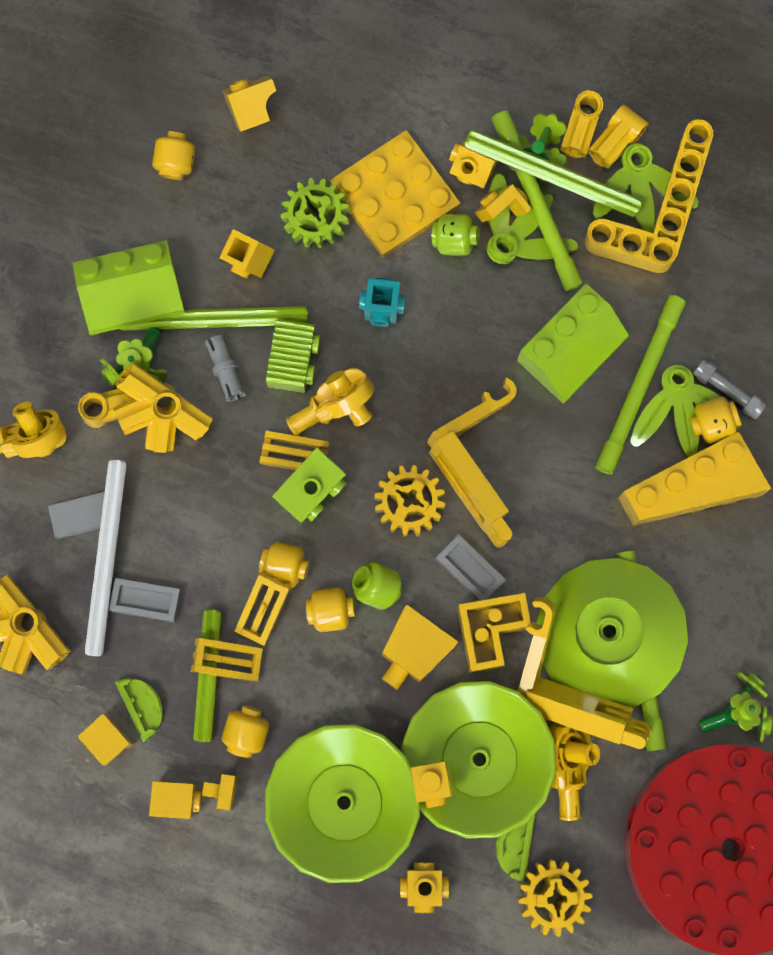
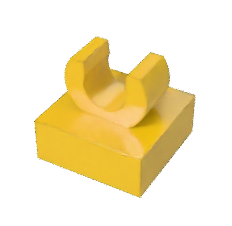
[202,774,238,811]

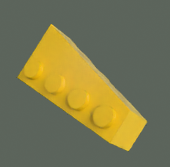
[618,432,771,526]

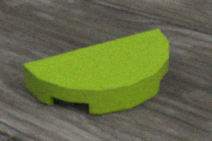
[115,678,164,742]
[496,815,535,883]

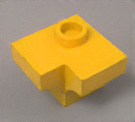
[222,76,276,132]

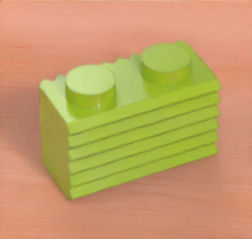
[266,319,321,393]

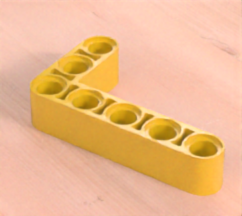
[584,119,713,273]

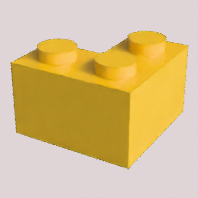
[457,593,531,674]

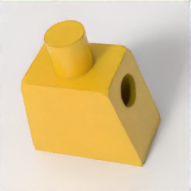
[381,605,458,690]

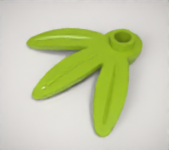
[593,143,699,233]
[486,173,579,264]
[631,365,742,457]

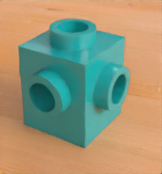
[359,278,406,327]

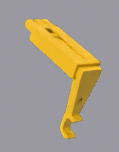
[427,378,517,548]
[518,597,652,749]

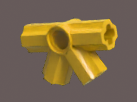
[113,362,213,453]
[0,575,71,675]

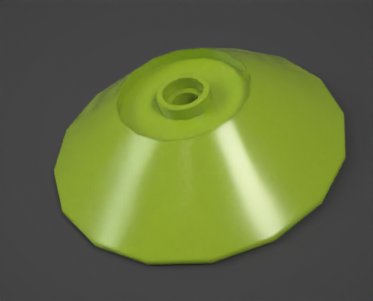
[536,558,689,708]
[401,681,556,839]
[265,724,420,883]

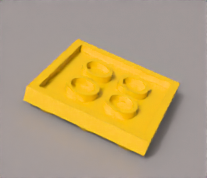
[329,130,461,258]

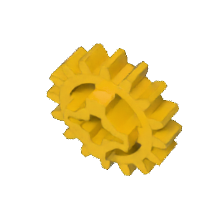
[374,465,445,537]
[516,859,593,937]

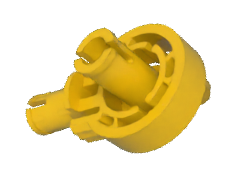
[286,368,374,436]
[0,401,67,458]
[549,723,600,821]

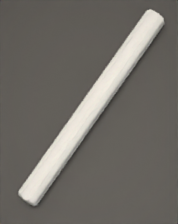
[85,460,127,657]

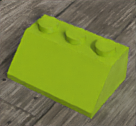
[72,240,185,336]
[517,283,629,404]

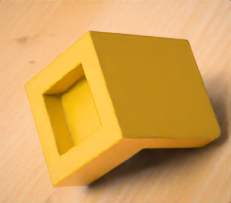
[77,714,134,766]

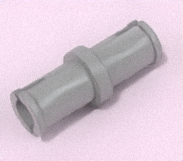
[205,335,246,402]

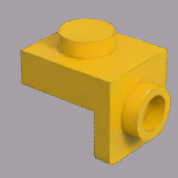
[475,184,531,222]

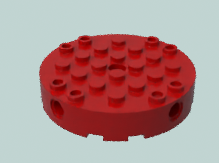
[624,744,773,955]

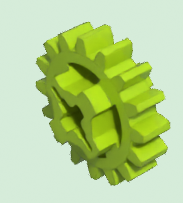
[280,178,351,248]

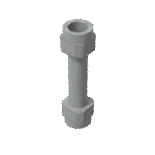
[693,359,767,420]

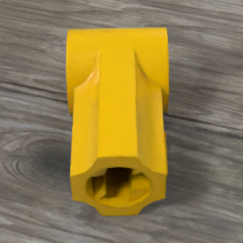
[560,90,603,158]
[588,104,649,169]
[78,389,133,428]

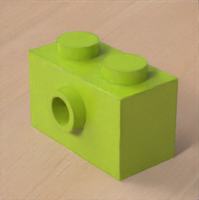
[272,447,347,523]

